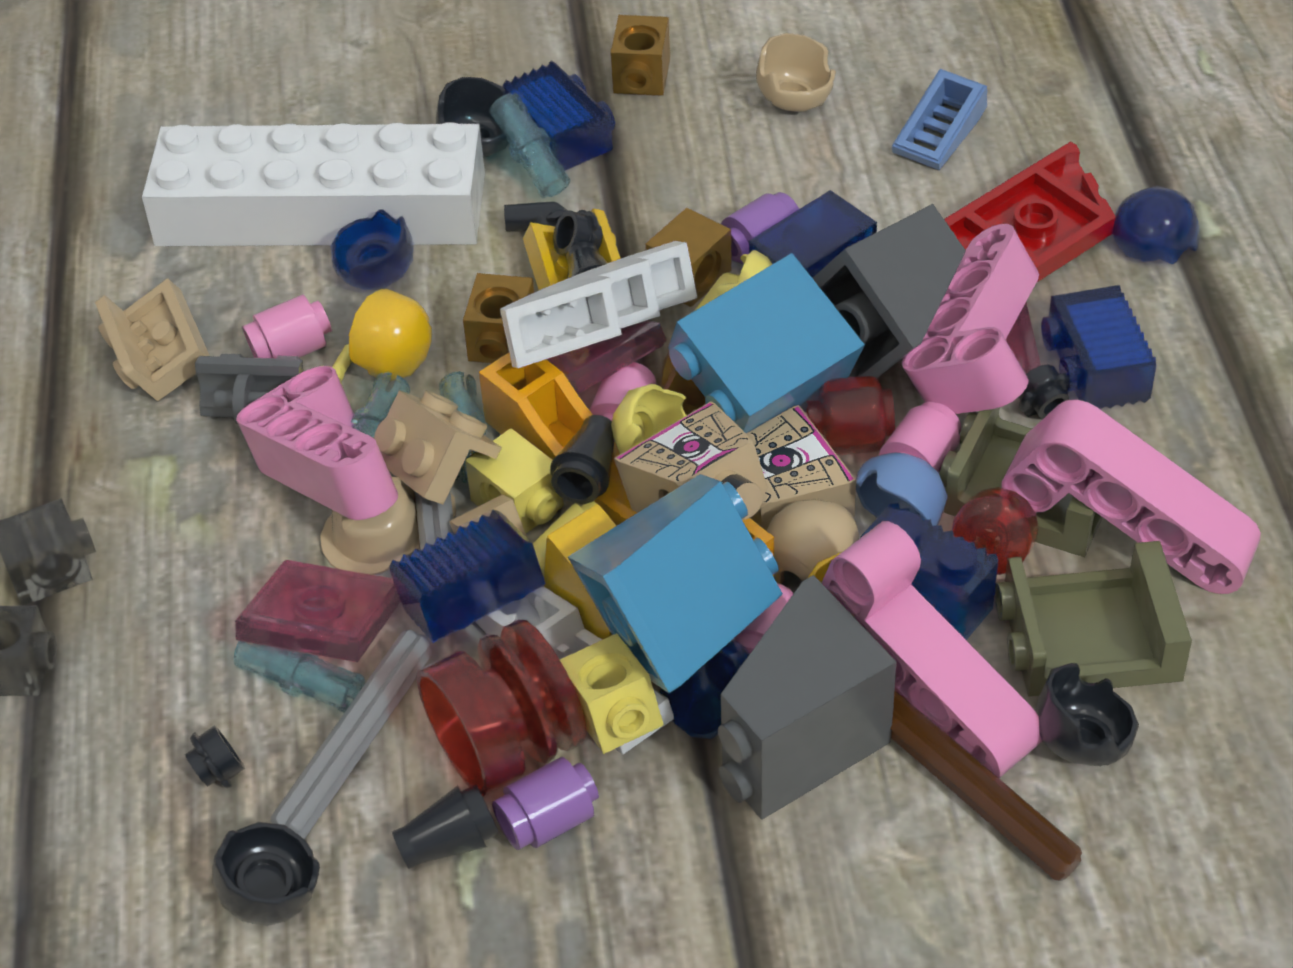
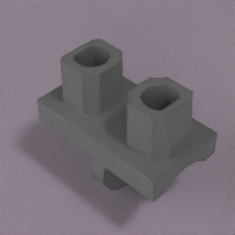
[195,353,304,424]

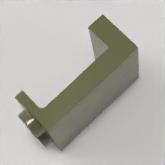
[939,407,1103,558]
[995,541,1192,697]

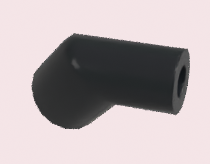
[504,201,568,232]

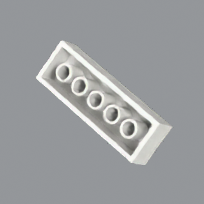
[142,122,485,246]

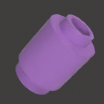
[721,192,803,265]
[492,757,599,850]

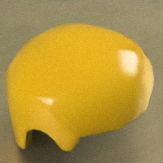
[349,289,432,382]

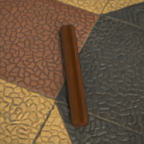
[890,691,1082,881]

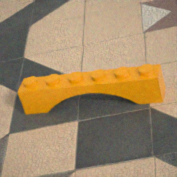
[479,352,774,577]

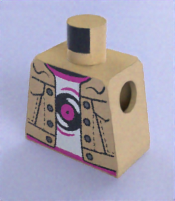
[614,402,767,520]
[746,405,856,531]

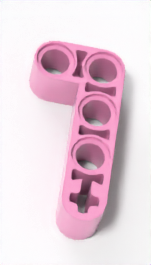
[902,224,1039,414]
[236,366,398,520]
[1002,400,1261,594]
[822,521,1042,778]

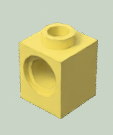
[465,428,564,533]
[557,633,664,754]

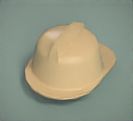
[320,475,456,577]

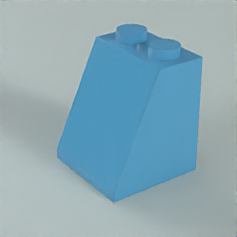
[668,253,865,433]
[568,474,783,693]

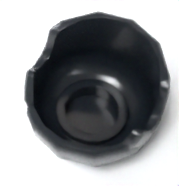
[435,77,516,157]
[1035,663,1139,766]
[212,822,320,926]

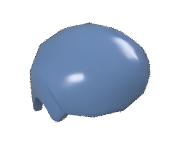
[856,453,947,541]

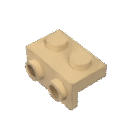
[95,278,210,401]
[374,390,502,505]

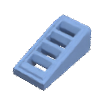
[892,69,987,170]

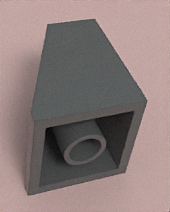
[813,204,966,401]
[718,575,897,820]

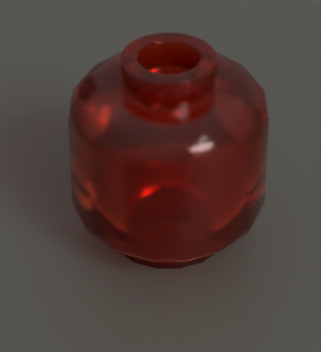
[807,376,895,455]
[950,487,1039,576]

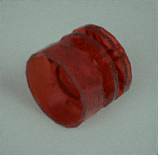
[416,619,587,797]

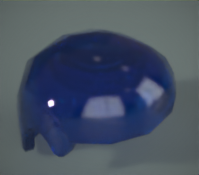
[1113,185,1200,264]
[330,209,414,290]
[660,639,750,739]

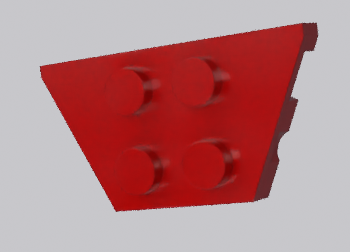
[944,141,1116,282]

